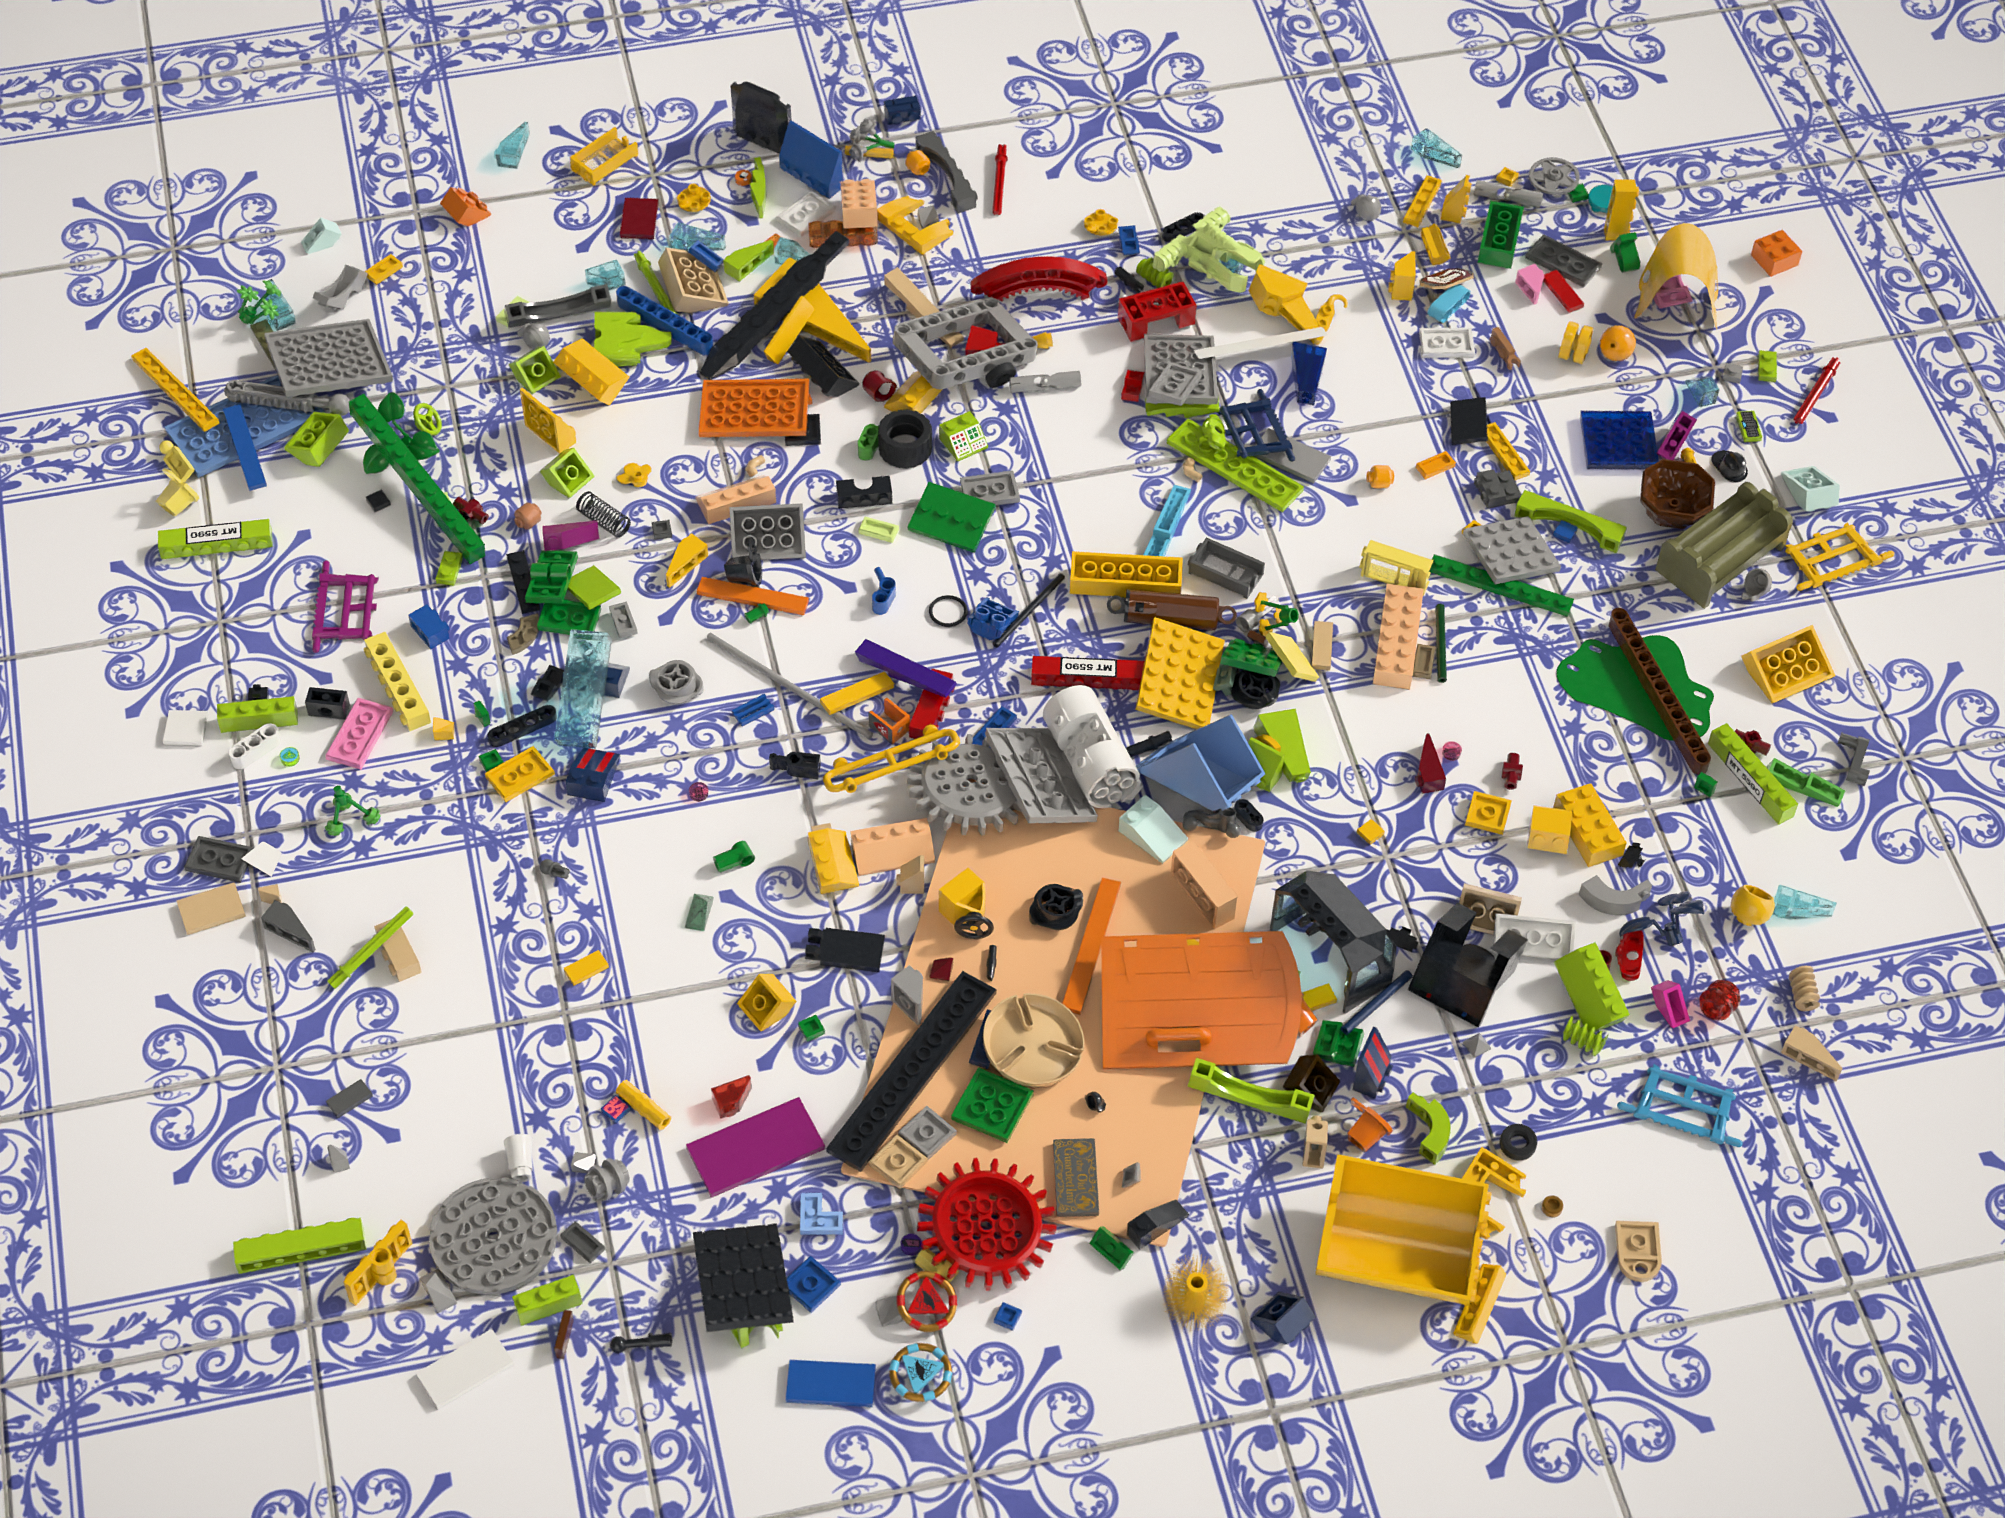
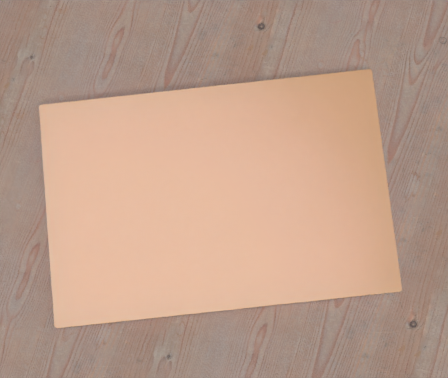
[841,779,1265,1247]

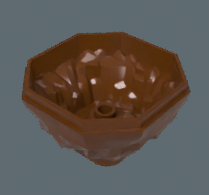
[1640,459,1715,529]

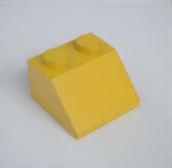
[1388,251,1416,301]
[1527,805,1572,854]
[737,974,797,1031]

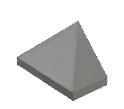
[419,1269,457,1313]

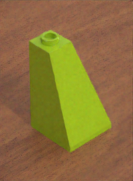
[1253,708,1311,783]

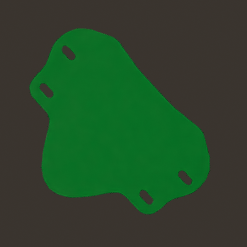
[1557,635,1714,741]

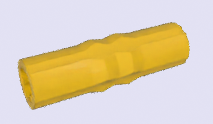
[616,1080,671,1130]

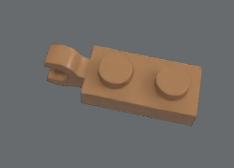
[1490,327,1521,370]

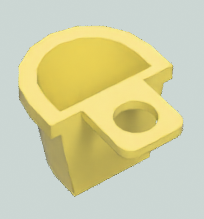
[156,468,200,516]

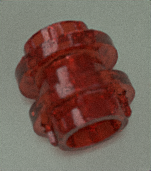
[1699,980,1741,1021]

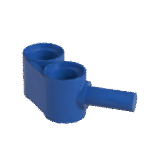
[872,567,896,615]

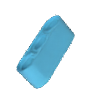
[1427,284,1471,323]

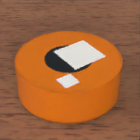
[735,170,752,186]

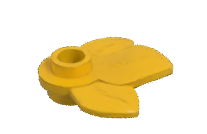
[616,463,651,487]

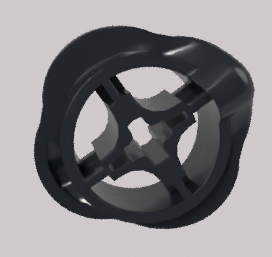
[1231,670,1280,709]
[1029,884,1083,930]

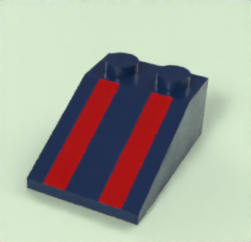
[565,747,621,802]
[1352,1026,1393,1099]

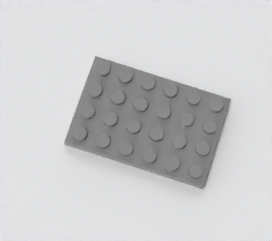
[1144,334,1218,405]

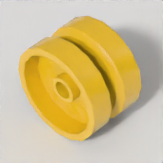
[1558,321,1594,364]

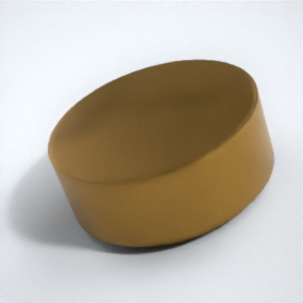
[1542,1195,1564,1217]

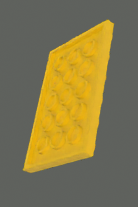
[1135,617,1225,729]

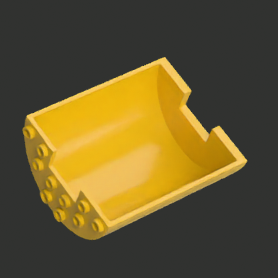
[1315,1154,1491,1305]

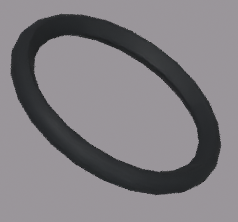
[929,595,968,627]

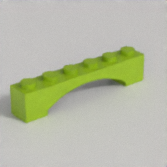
[1514,490,1627,554]
[1187,1058,1315,1124]

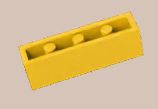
[1604,179,1639,241]

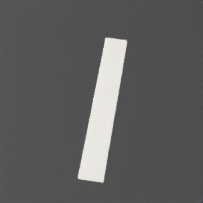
[1194,327,1328,359]

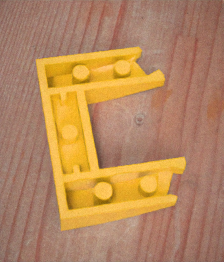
[877,196,953,255]
[1462,1147,1526,1240]

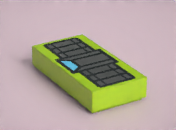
[1736,411,1762,442]

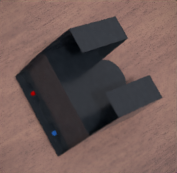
[1408,903,1528,1028]

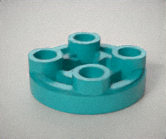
[1588,185,1613,213]

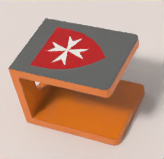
[868,698,910,745]

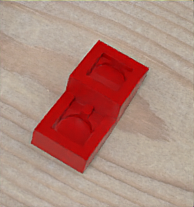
[1121,370,1145,402]

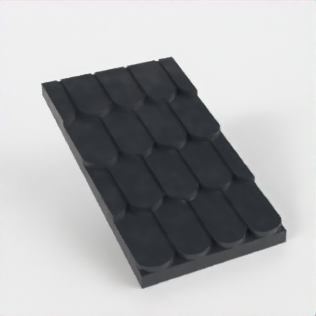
[693,1223,794,1332]

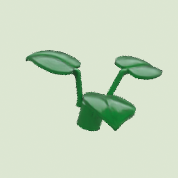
[363,392,440,474]

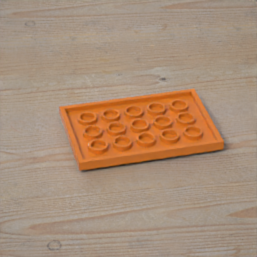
[699,379,810,437]

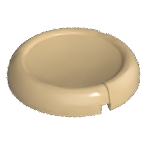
[983,993,1084,1087]

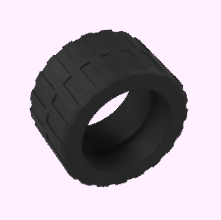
[878,409,932,469]

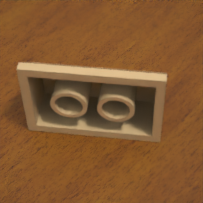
[1459,883,1522,935]

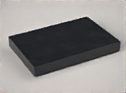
[1450,397,1488,445]

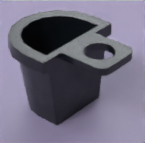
[724,539,762,586]

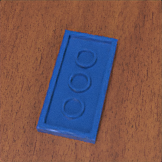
[786,1359,876,1407]

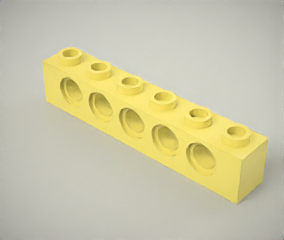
[363,632,431,731]

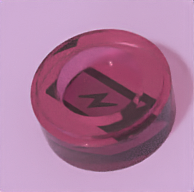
[1442,741,1462,761]
[689,782,709,802]

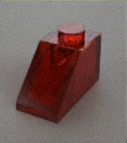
[711,1075,752,1119]

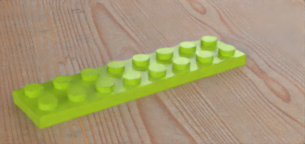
[1167,418,1304,513]

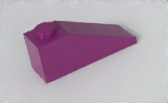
[1656,411,1697,460]
[542,521,599,551]

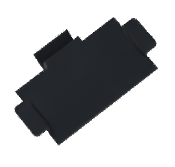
[1618,842,1646,868]
[1385,926,1419,952]

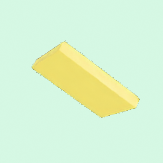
[1265,632,1319,682]

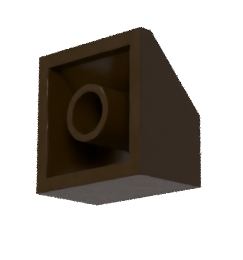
[1282,1054,1340,1113]

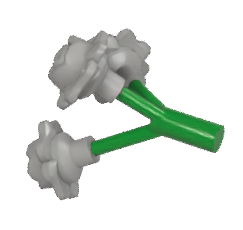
[849,119,895,162]

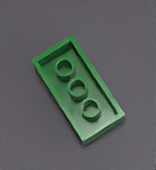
[1477,201,1524,269]

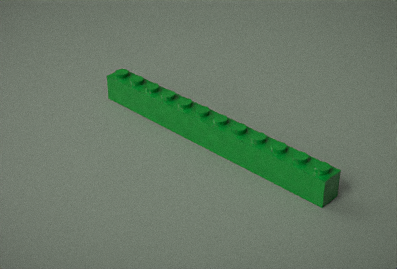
[349,394,485,565]

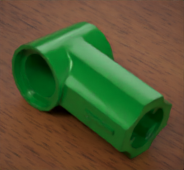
[713,841,755,873]

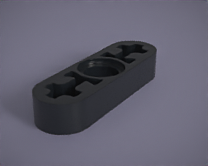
[1162,212,1205,242]

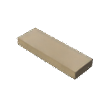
[1312,621,1333,670]

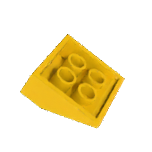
[520,388,576,454]

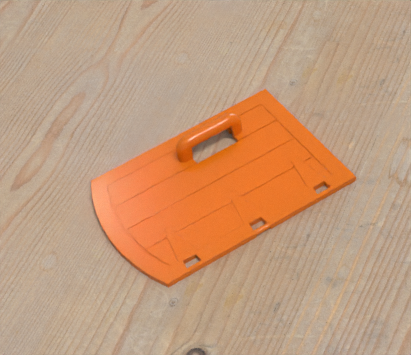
[1101,931,1302,1069]

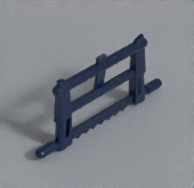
[1217,389,1295,462]

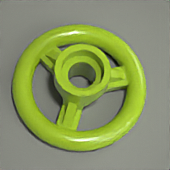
[413,403,442,436]

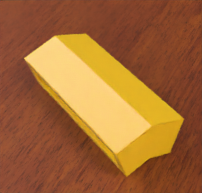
[1421,223,1451,265]

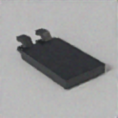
[805,928,885,972]

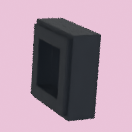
[366,489,391,512]

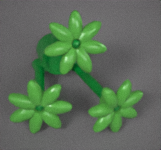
[236,280,281,324]

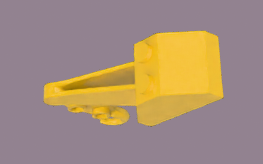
[1248,264,1348,345]

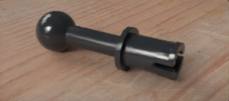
[610,1333,673,1353]

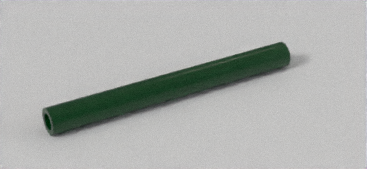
[1435,604,1447,683]

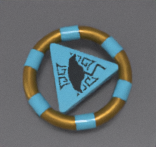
[889,1343,953,1402]

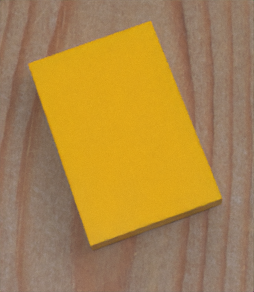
[484,746,555,802]

